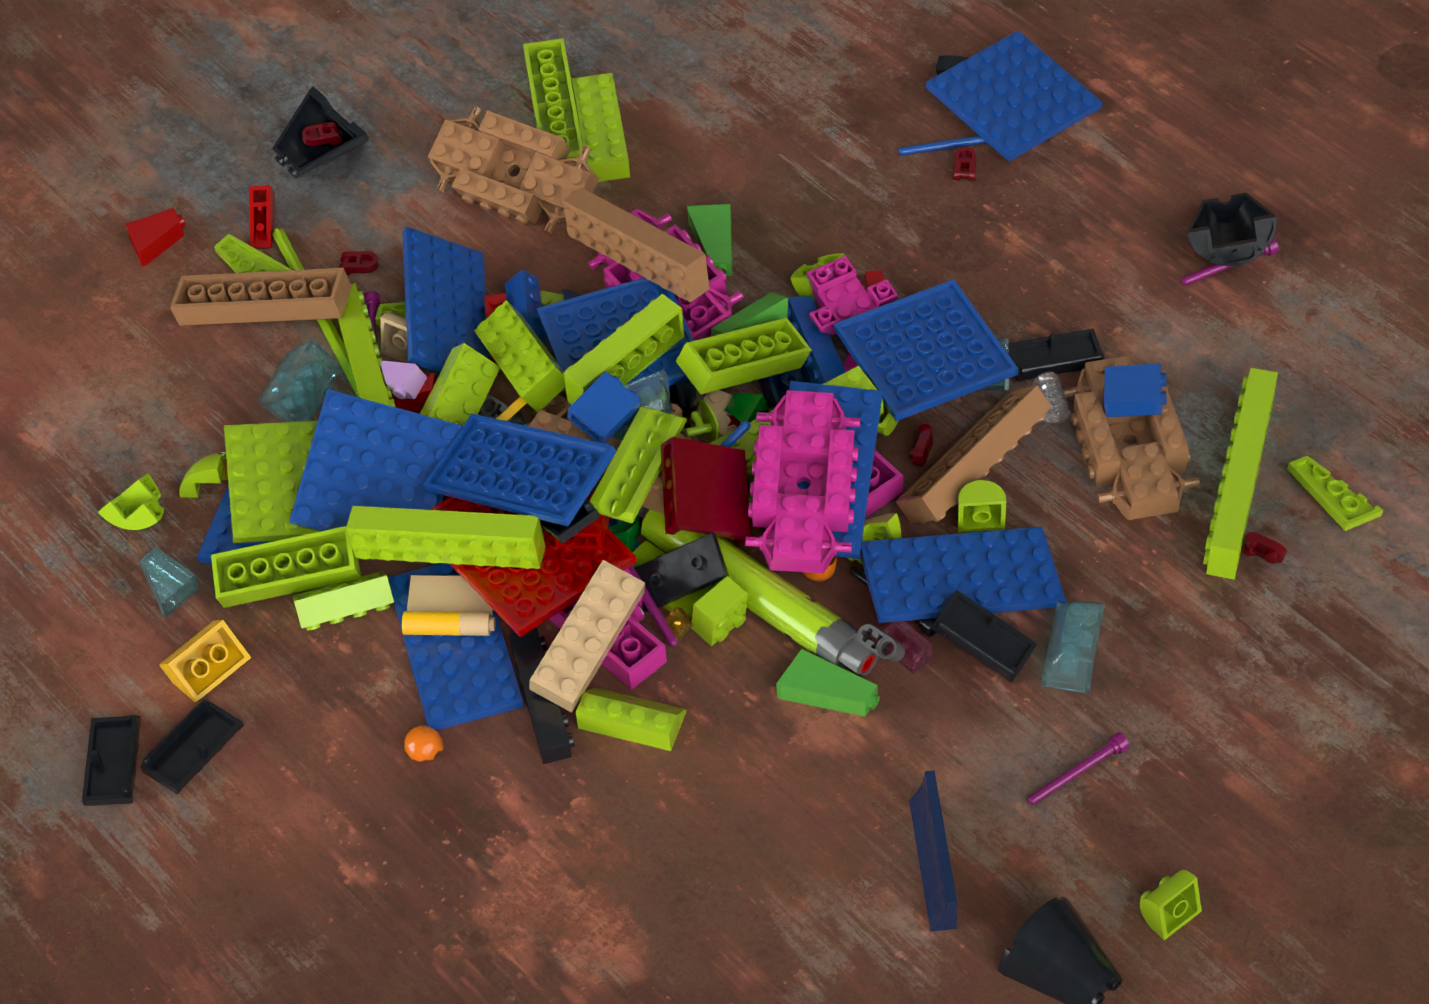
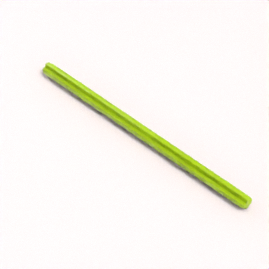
[272,228,359,397]

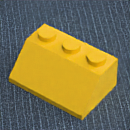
[159,620,251,702]

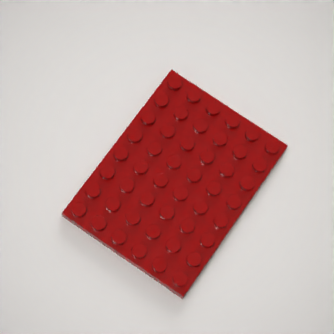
[430,497,637,637]

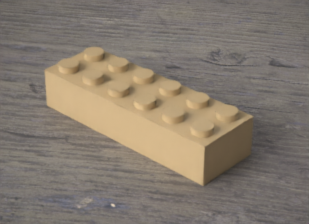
[529,560,645,712]

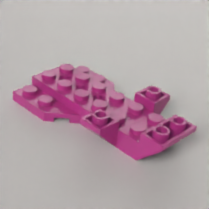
[807,256,898,372]

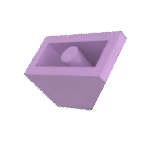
[381,361,427,399]

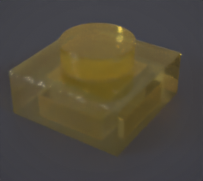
[665,607,693,641]

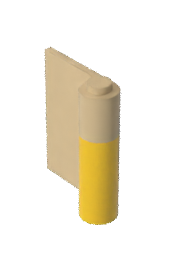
[402,575,496,636]

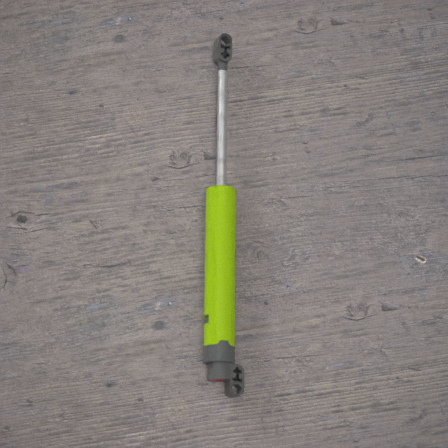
[480,395,905,676]

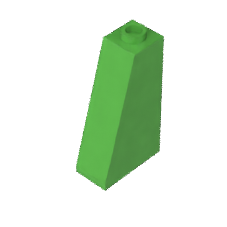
[687,204,733,276]
[711,292,788,336]
[776,649,880,717]

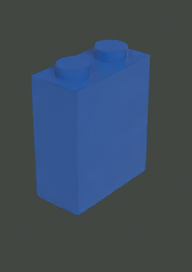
[1104,363,1167,417]
[567,372,641,444]

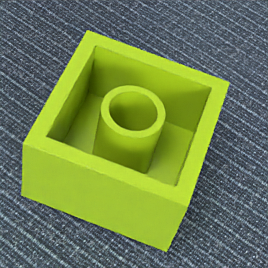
[691,576,748,646]

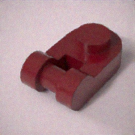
[302,122,342,146]
[954,147,976,181]
[339,251,379,276]
[910,424,933,466]
[1243,532,1287,564]

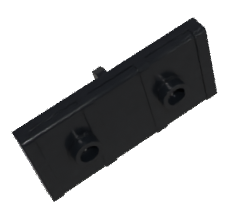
[1006,328,1105,382]
[539,500,600,543]
[634,532,729,613]
[930,590,1037,683]
[140,699,244,795]
[82,715,141,806]

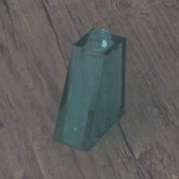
[139,547,199,618]

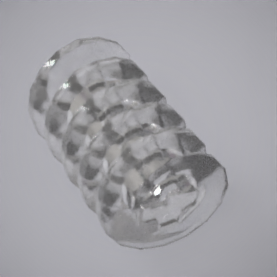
[1032,372,1071,424]

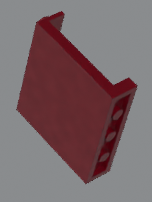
[660,437,751,546]

